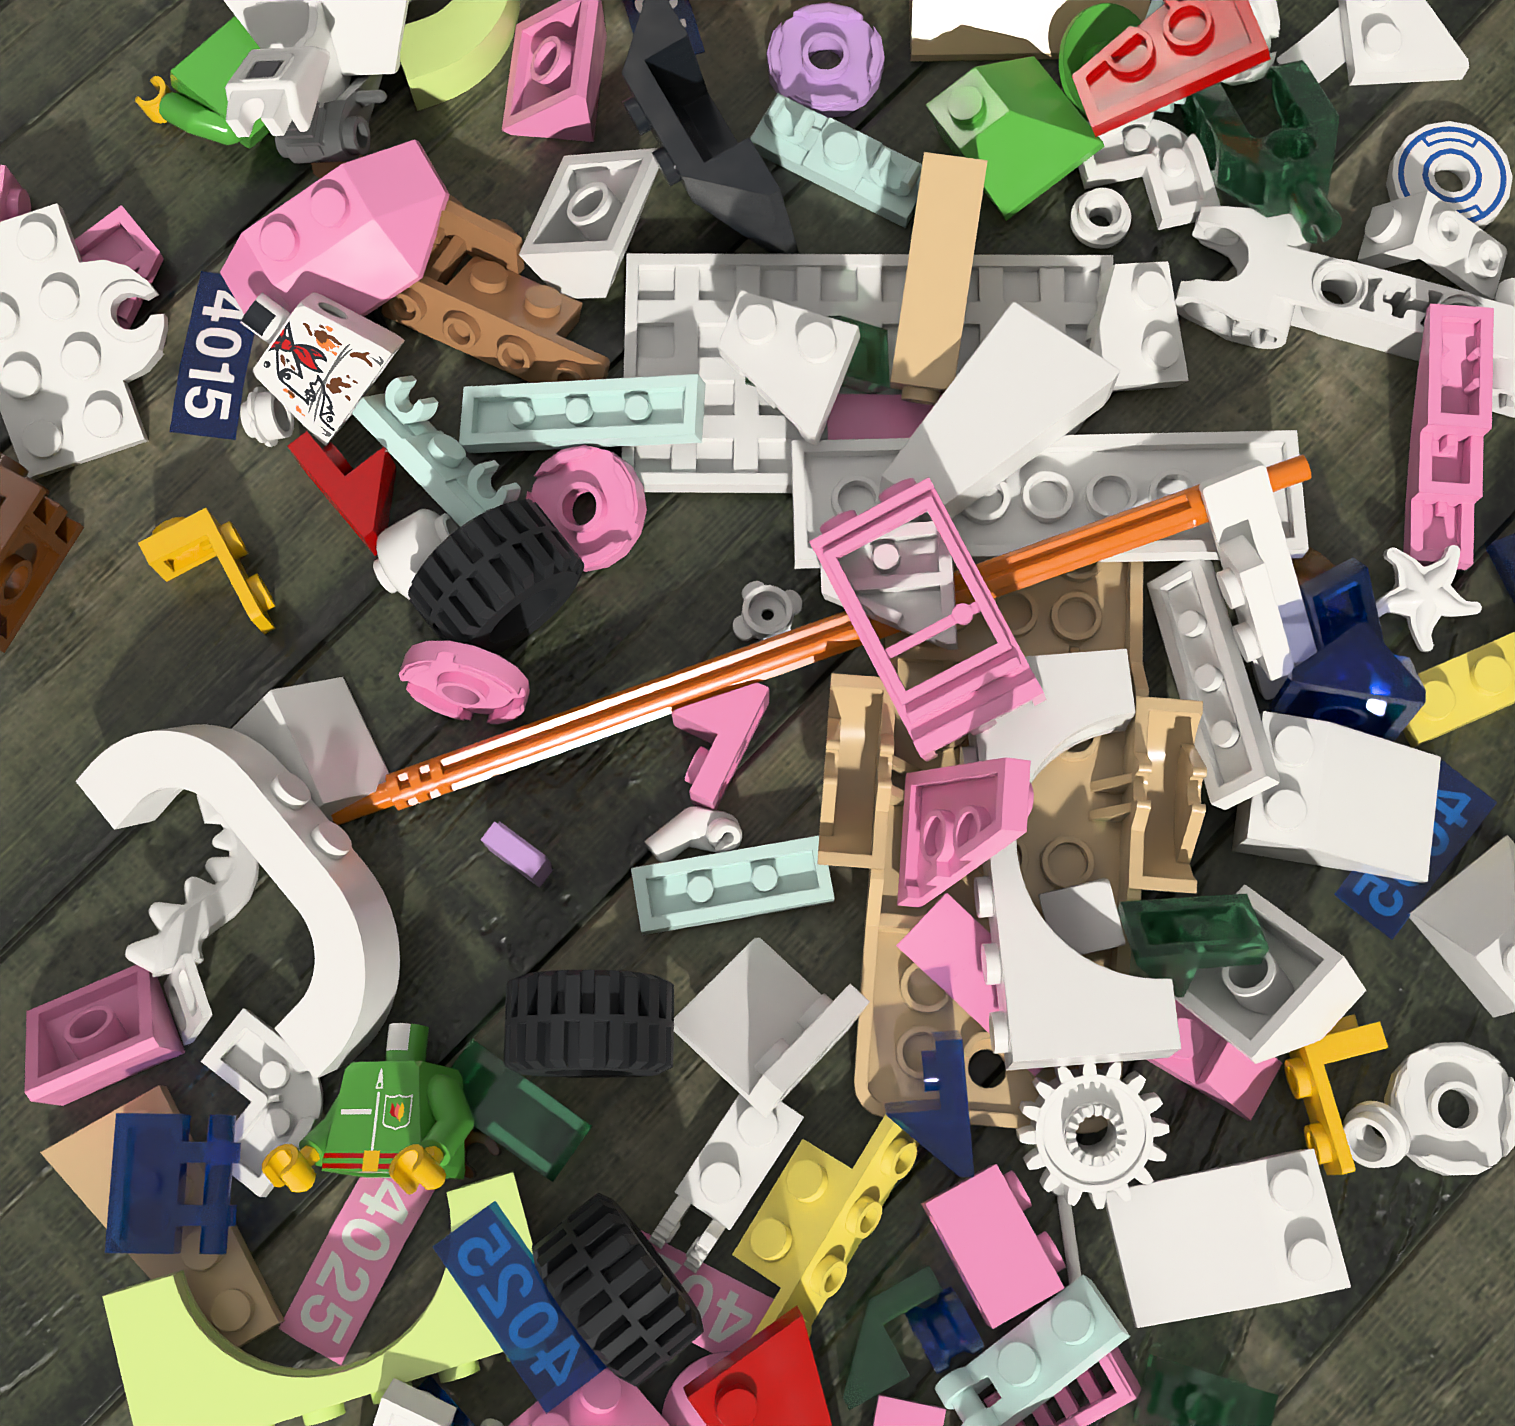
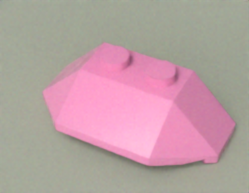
[220,139,450,317]

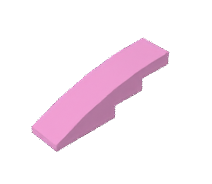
[1403,304,1494,570]

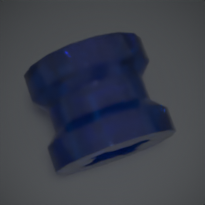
[903,1286,984,1374]

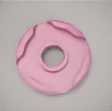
[526,445,647,572]
[399,641,530,724]

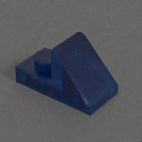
[1299,557,1390,697]
[884,1030,974,1177]

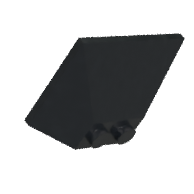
[622,0,799,254]

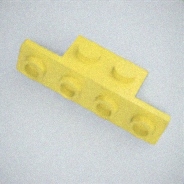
[732,1112,922,1339]

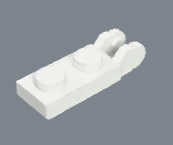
[649,1094,804,1274]

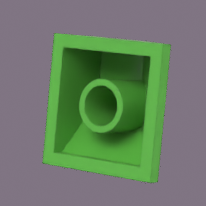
[926,56,1104,221]

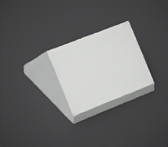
[232,677,389,822]

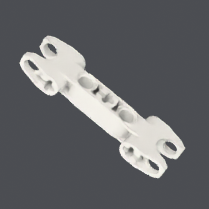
[1175,206,1515,418]

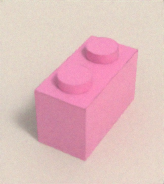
[921,1164,1066,1329]

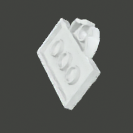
[0,203,168,480]

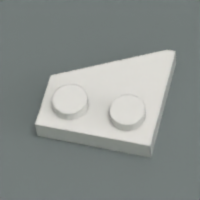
[1338,0,1469,86]
[819,521,958,650]

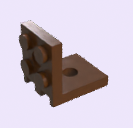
[0,453,84,653]

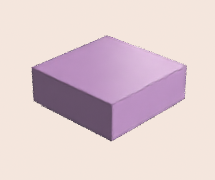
[480,821,553,888]

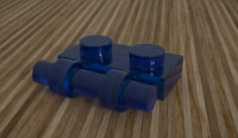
[105,1113,241,1254]

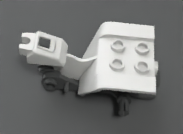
[224,0,412,164]

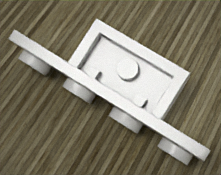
[1199,460,1323,700]

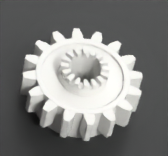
[1016,1062,1169,1209]

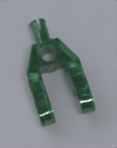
[1180,60,1342,244]

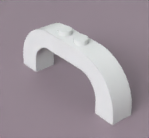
[76,724,400,1079]

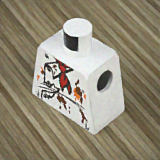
[240,292,405,445]

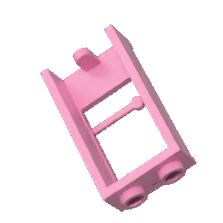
[809,477,1046,762]

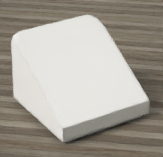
[1038,878,1125,955]

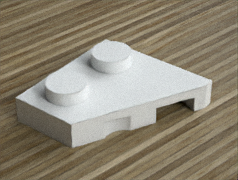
[1085,261,1189,392]
[717,290,860,446]

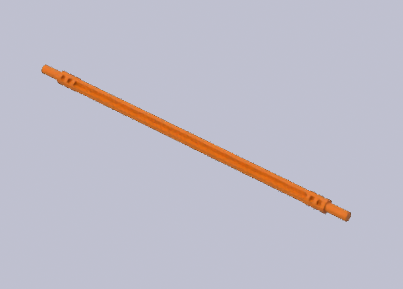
[331,454,1311,825]

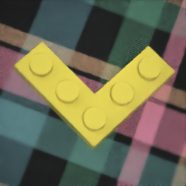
[1383,632,1515,748]

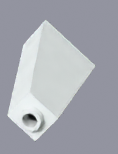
[878,301,1121,523]

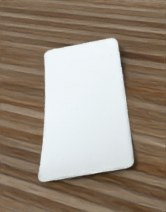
[1276,6,1346,90]

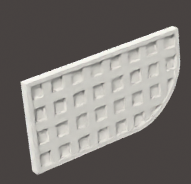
[622,253,1113,493]

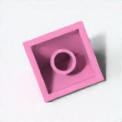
[502,0,607,142]
[25,965,185,1106]

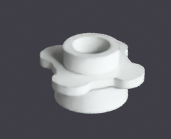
[733,581,802,641]

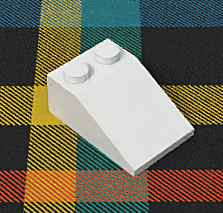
[1232,711,1441,883]
[1105,1148,1351,1328]

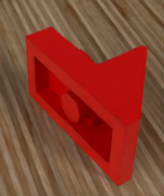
[287,431,396,556]

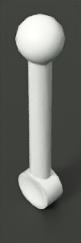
[1051,1182,1081,1285]

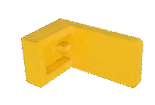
[138,508,276,635]
[1284,1014,1388,1175]

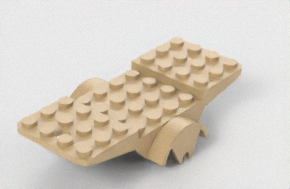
[817,561,1207,1134]

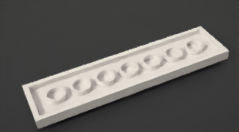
[791,430,1309,569]

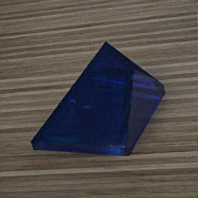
[1266,620,1426,742]

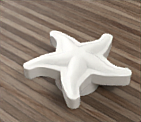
[1367,545,1482,652]

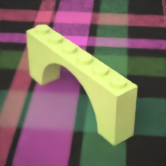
[102,1170,557,1426]

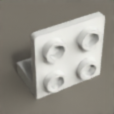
[674,938,870,1118]

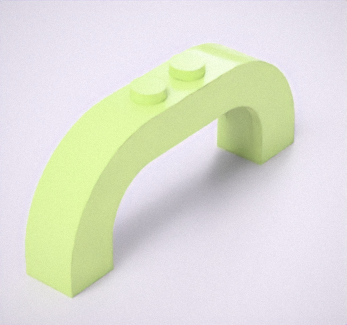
[400,0,520,111]

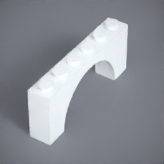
[960,649,1181,1071]

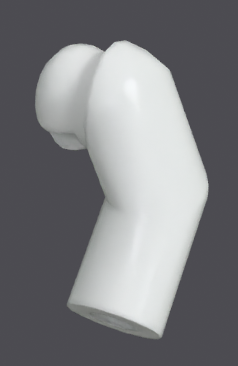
[644,806,743,863]

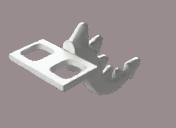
[125,794,259,1045]

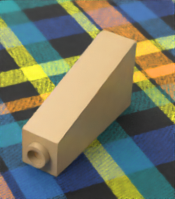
[890,152,988,405]

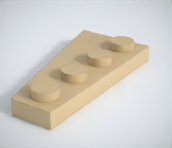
[40,1085,285,1348]

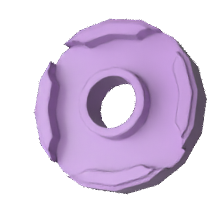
[767,2,885,118]

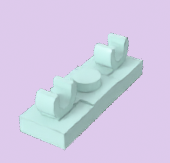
[750,93,922,228]
[352,375,521,527]

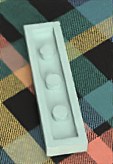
[459,374,706,453]

